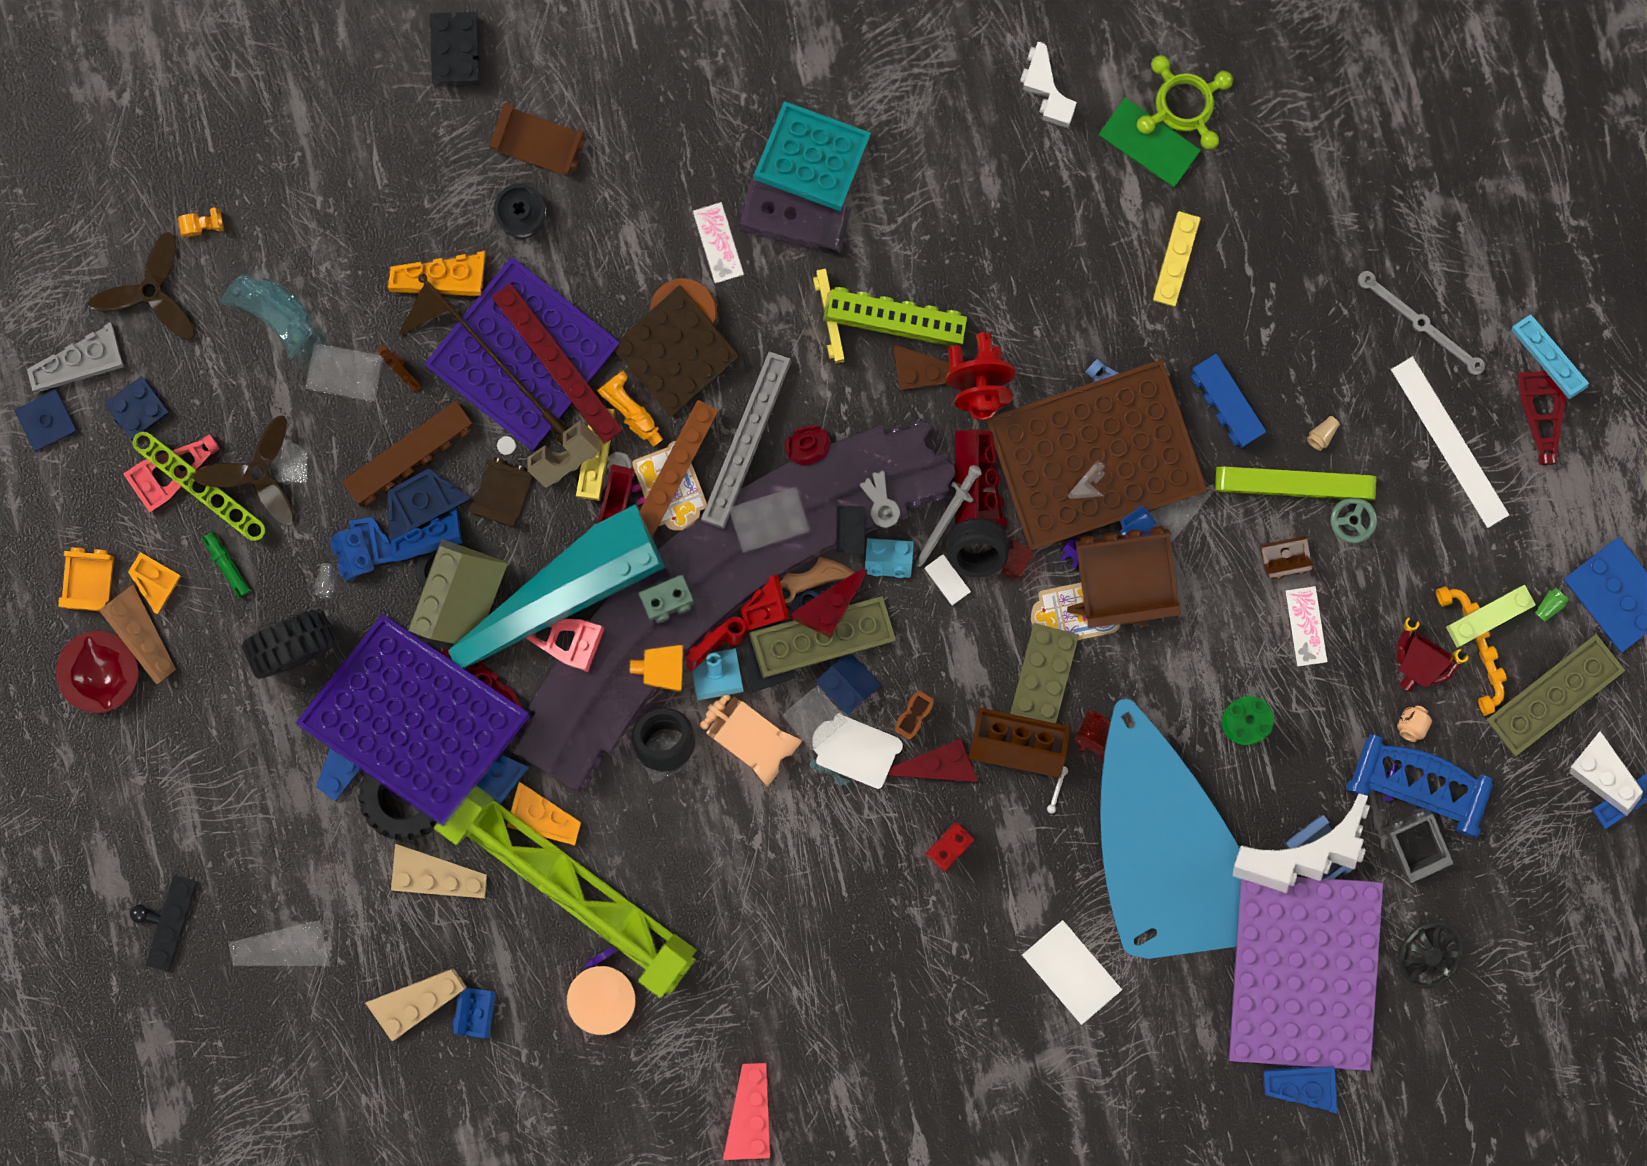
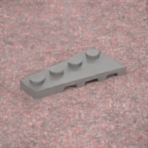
[27,322,124,393]

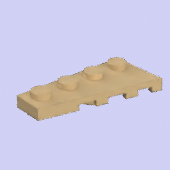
[391,844,487,898]
[366,968,467,1041]

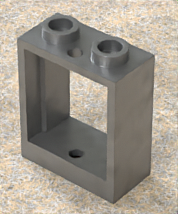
[1384,809,1453,883]

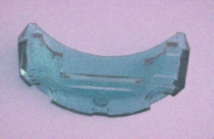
[220,274,314,360]

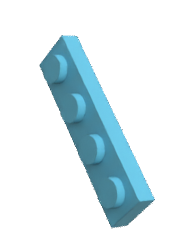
[1511,314,1589,399]

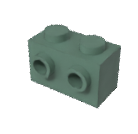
[639,575,695,623]

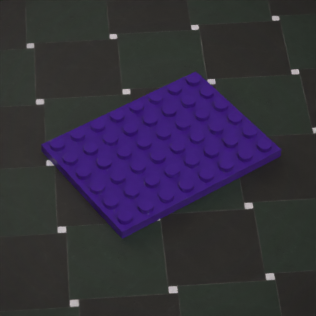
[296,614,530,827]

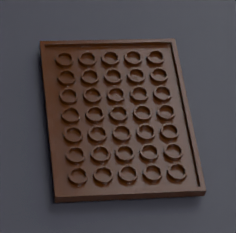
[986,359,1207,551]

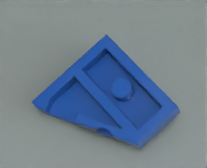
[349,517,395,565]

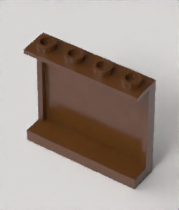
[1075,526,1181,628]

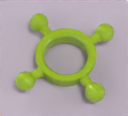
[1137,55,1233,150]

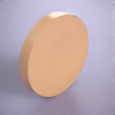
[567,966,636,1035]

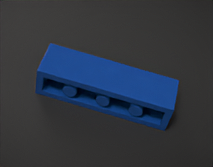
[1190,354,1266,449]

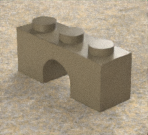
[527,421,599,488]

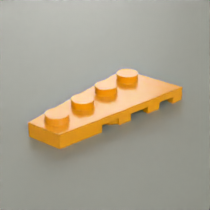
[388,251,486,296]

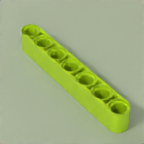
[133,432,266,541]
[1215,467,1377,501]

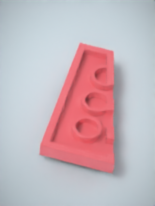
[723,1063,770,1160]

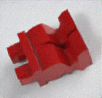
[925,822,974,873]

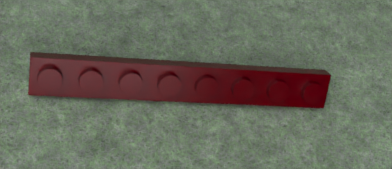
[492,283,623,445]

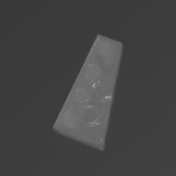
[228,920,331,966]

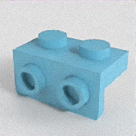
[865,538,913,578]

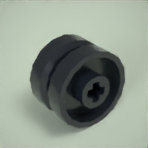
[494,184,547,239]

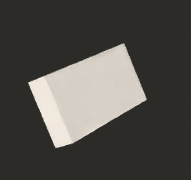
[924,555,971,606]

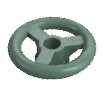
[1331,498,1377,543]

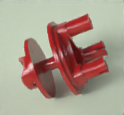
[946,332,1016,420]

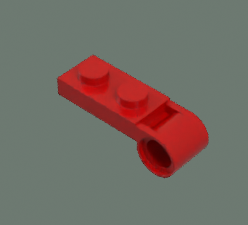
[685,617,746,672]

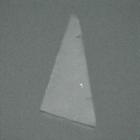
[1149,484,1215,543]

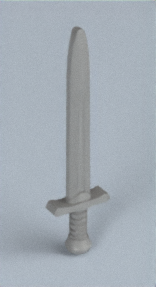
[916,465,982,567]

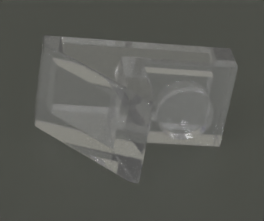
[1067,460,1105,500]

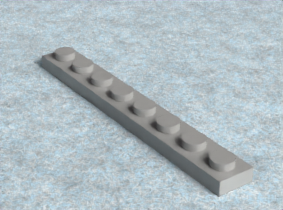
[701,352,791,529]

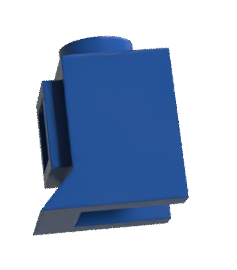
[1120,505,1159,535]

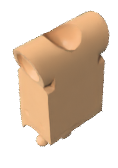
[700,695,803,787]

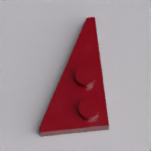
[791,568,868,638]
[887,739,978,782]

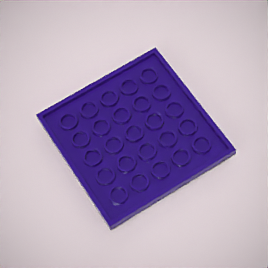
[424,257,620,452]

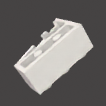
[1570,732,1643,816]

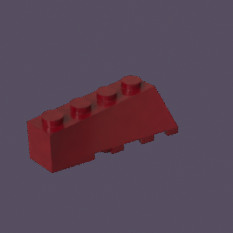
[955,429,1007,526]

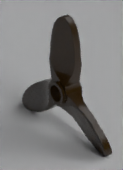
[88,232,194,340]
[193,415,294,525]

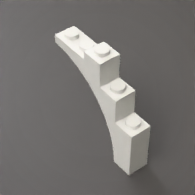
[1232,793,1370,893]

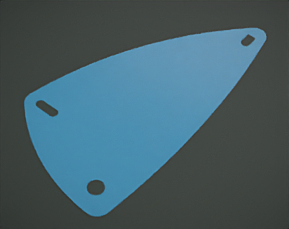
[1101,699,1241,959]

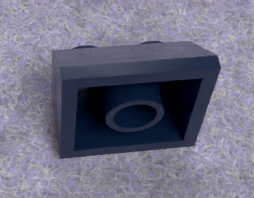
[815,654,881,717]

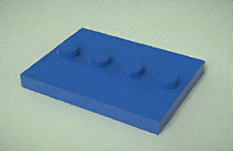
[1562,537,1647,653]

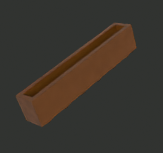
[342,401,474,506]

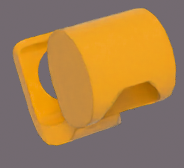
[178,208,224,237]

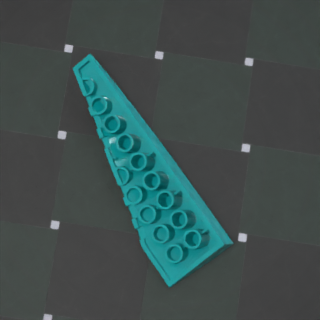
[448,504,665,669]

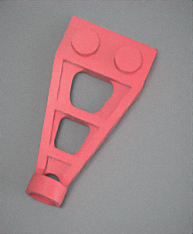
[123,434,220,513]
[526,619,605,672]

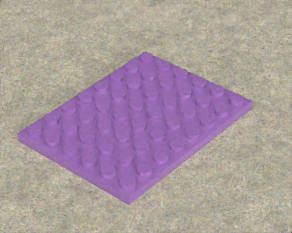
[1229,876,1383,1070]

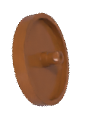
[650,278,717,325]

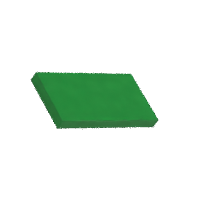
[1098,98,1200,189]

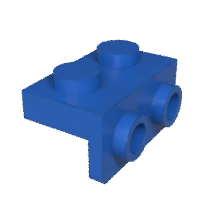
[330,526,374,582]
[453,988,496,1039]

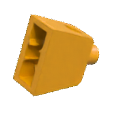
[630,645,683,692]

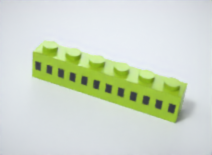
[823,287,967,347]

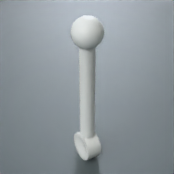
[1047,766,1068,814]

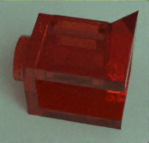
[1001,539,1034,579]

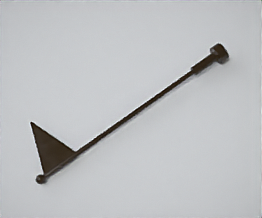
[399,274,571,446]

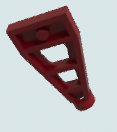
[1517,371,1566,466]

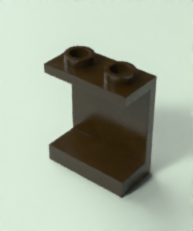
[469,457,533,528]

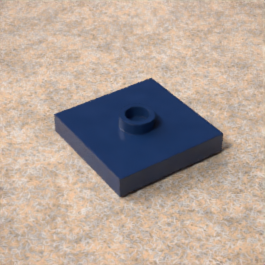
[14,389,77,452]

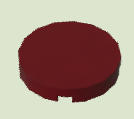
[784,425,831,465]

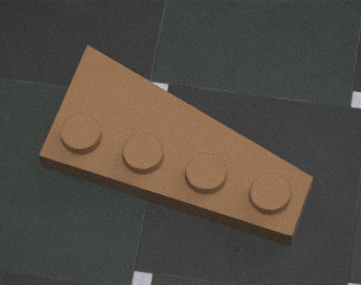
[99,585,176,684]

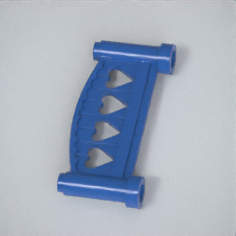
[1345,734,1493,838]

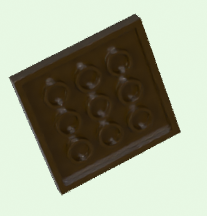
[614,285,741,417]

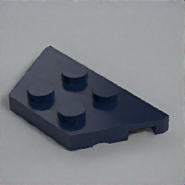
[388,469,470,541]

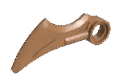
[780,557,855,606]

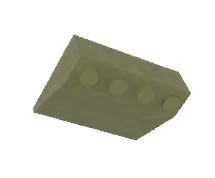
[408,539,508,644]

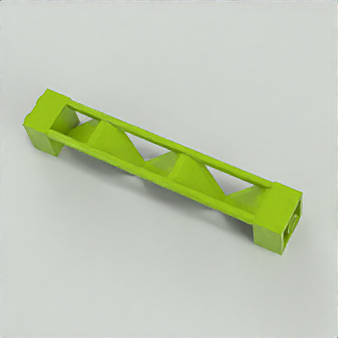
[434,785,697,998]

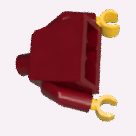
[1396,617,1468,692]

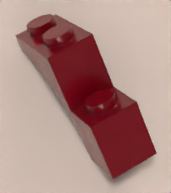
[597,464,635,524]

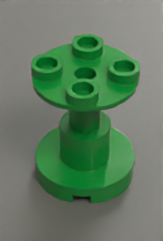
[1221,696,1274,745]

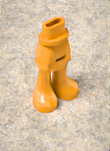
[597,370,663,447]

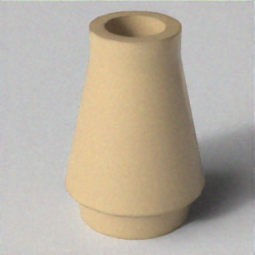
[1307,416,1340,451]

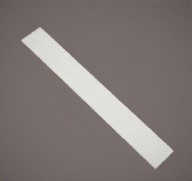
[1391,357,1509,528]

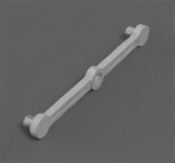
[1358,271,1485,375]

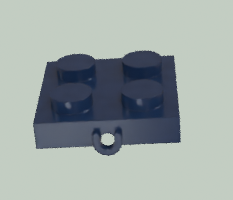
[104,376,170,441]

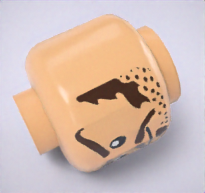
[1397,706,1432,742]

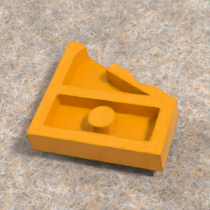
[128,552,181,615]

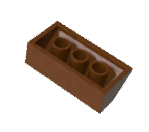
[968,707,1070,778]

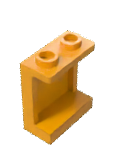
[58,547,114,612]

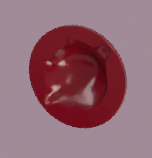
[56,631,139,713]

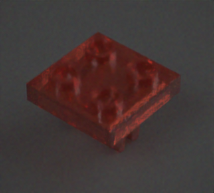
[1074,710,1111,764]

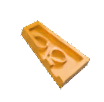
[507,782,581,845]

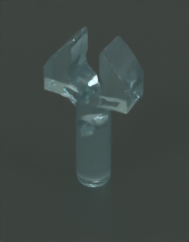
[809,759,851,786]

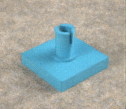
[693,648,744,700]

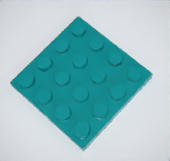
[753,101,871,211]

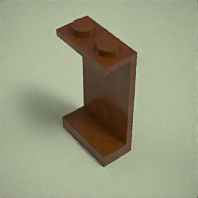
[489,103,587,177]

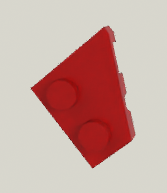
[741,575,789,631]

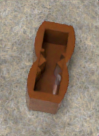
[895,691,933,740]

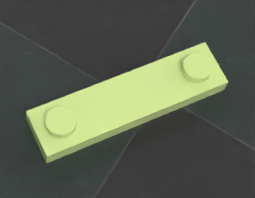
[1446,585,1535,647]

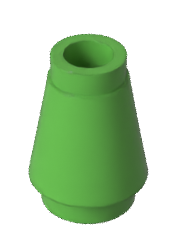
[1535,587,1569,622]

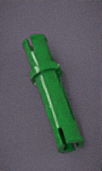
[201,531,251,598]

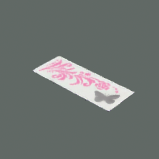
[693,202,744,283]
[1286,586,1327,666]

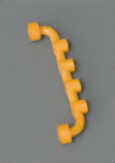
[1436,586,1507,716]

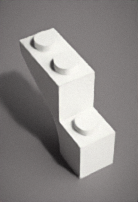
[1020,42,1077,128]

